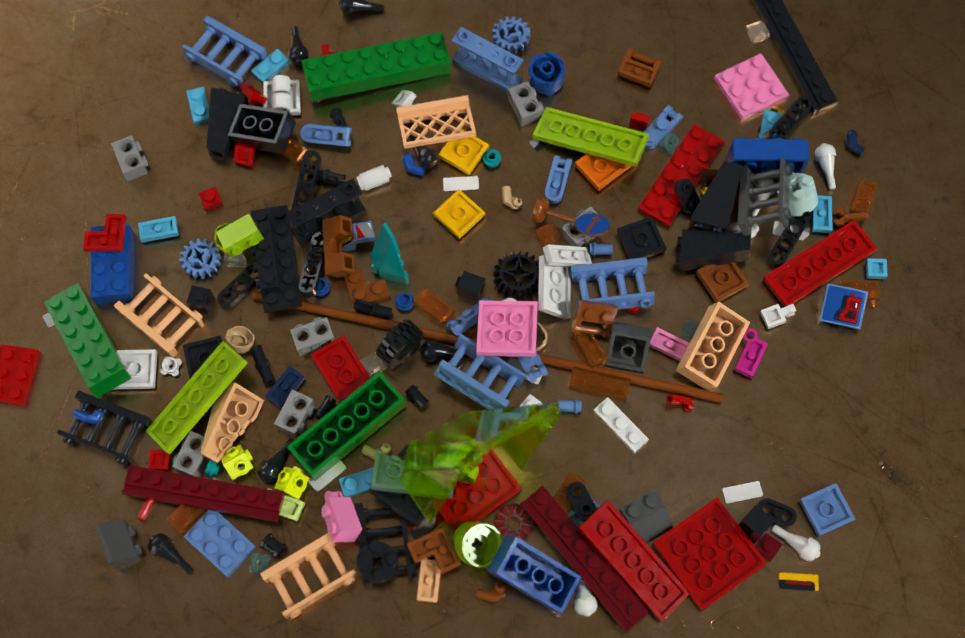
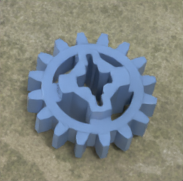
[492,16,530,53]
[179,238,222,279]

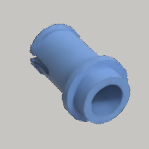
[589,241,613,257]
[558,399,582,414]

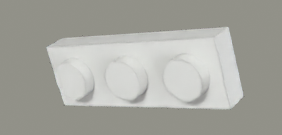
[543,245,592,267]
[593,397,649,454]

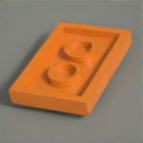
[575,154,641,191]

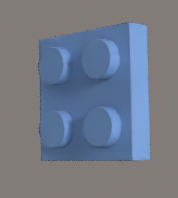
[799,483,855,537]

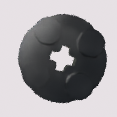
[356,540,398,583]

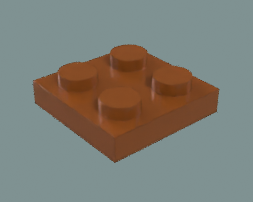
[696,262,749,303]

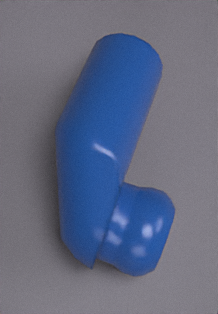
[402,153,425,176]
[72,409,104,424]

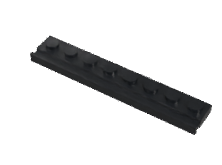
[752,0,838,114]

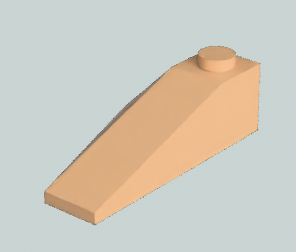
[200,382,264,463]

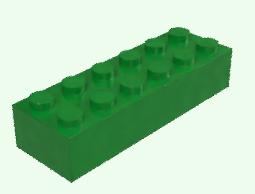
[44,283,132,398]
[287,371,406,481]

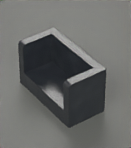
[738,505,774,544]

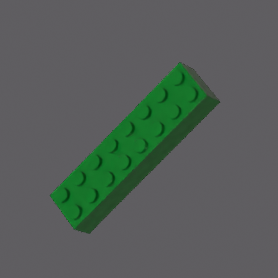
[302,32,451,102]

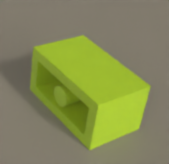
[216,214,264,257]

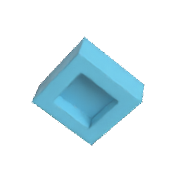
[866,258,888,279]

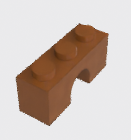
[323,215,355,278]

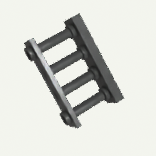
[738,158,792,236]

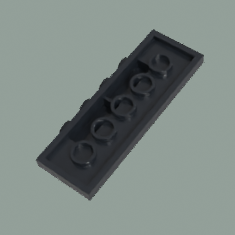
[250,205,303,313]

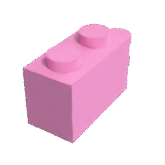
[322,491,362,542]

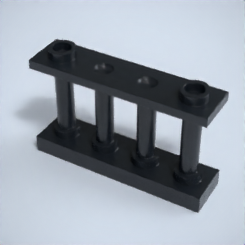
[285,179,366,246]
[57,390,153,466]
[354,503,416,588]

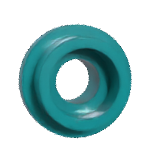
[483,149,501,167]
[204,460,221,478]

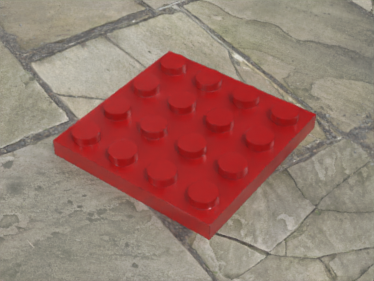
[427,426,522,533]
[652,497,767,611]

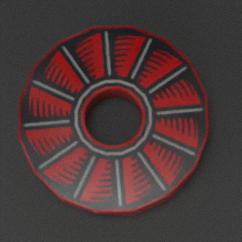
[493,503,533,541]

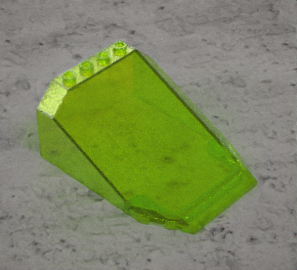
[400,402,562,523]

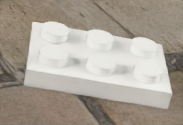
[538,254,571,320]
[114,349,157,389]

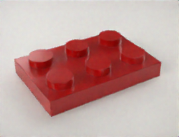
[310,335,371,403]
[0,344,40,407]

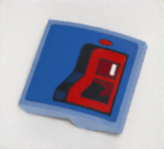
[819,284,869,330]

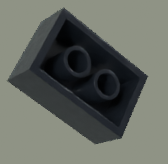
[227,104,296,154]

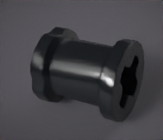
[259,533,287,560]

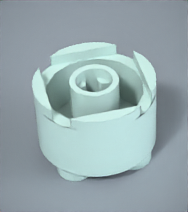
[777,172,818,216]

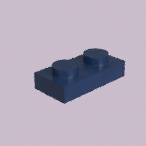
[265,366,306,409]

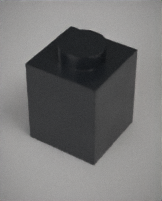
[455,271,485,301]
[186,285,215,315]

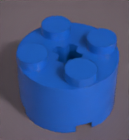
[528,52,565,96]

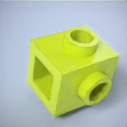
[221,445,254,480]
[274,466,310,500]

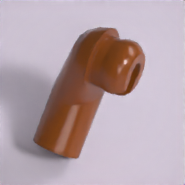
[476,582,506,602]

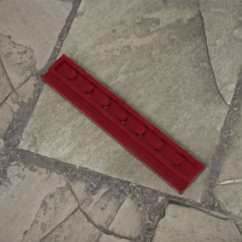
[121,465,285,522]
[520,485,649,633]

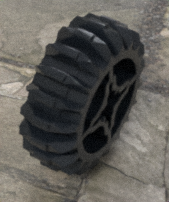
[493,250,539,301]

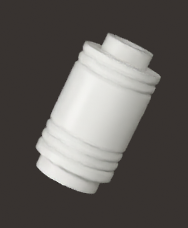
[356,165,392,191]

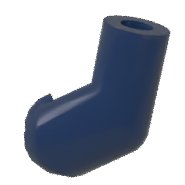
[845,130,865,156]

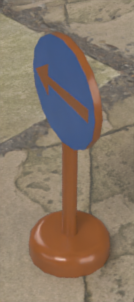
[532,197,610,237]

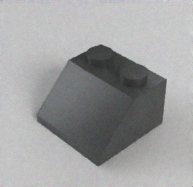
[606,321,652,372]
[619,489,673,544]
[95,520,143,571]

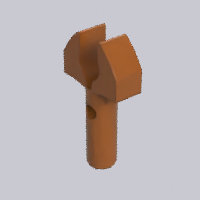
[832,207,868,228]

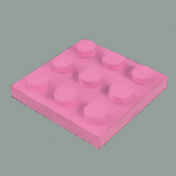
[714,54,789,121]
[476,300,538,357]

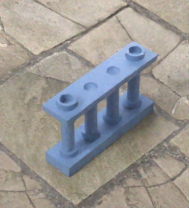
[182,15,267,87]
[451,27,523,92]
[571,257,655,310]
[434,334,527,417]

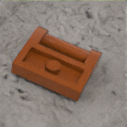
[617,48,663,88]
[571,300,618,338]

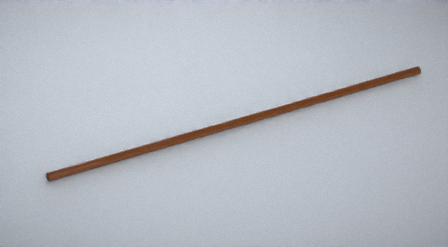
[252,291,723,403]

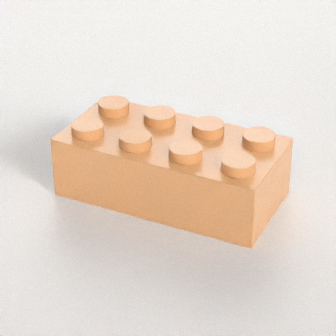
[675,302,750,391]

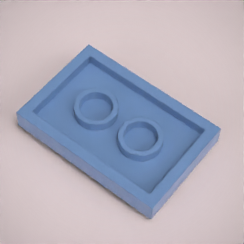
[183,510,256,577]

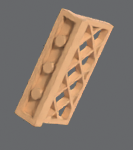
[396,95,476,149]

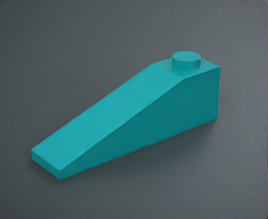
[369,223,410,285]

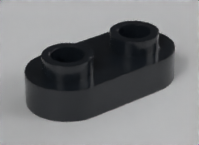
[674,179,700,213]
[566,482,596,521]
[757,498,797,528]

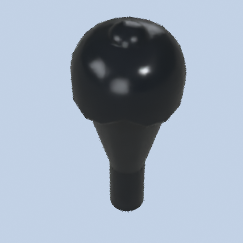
[338,0,384,14]
[288,26,309,65]
[409,134,438,169]
[420,340,469,362]
[257,438,294,482]
[148,533,192,574]

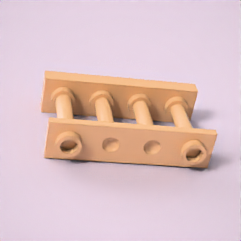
[114,274,205,358]
[260,533,358,619]

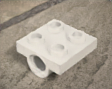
[264,75,301,115]

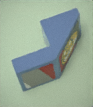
[342,221,375,252]

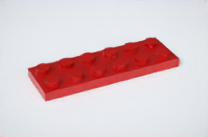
[638,124,725,228]
[763,220,878,307]
[578,500,690,622]

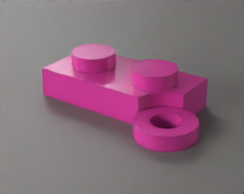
[734,328,768,379]

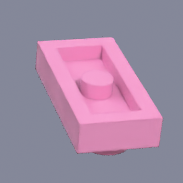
[649,327,689,361]

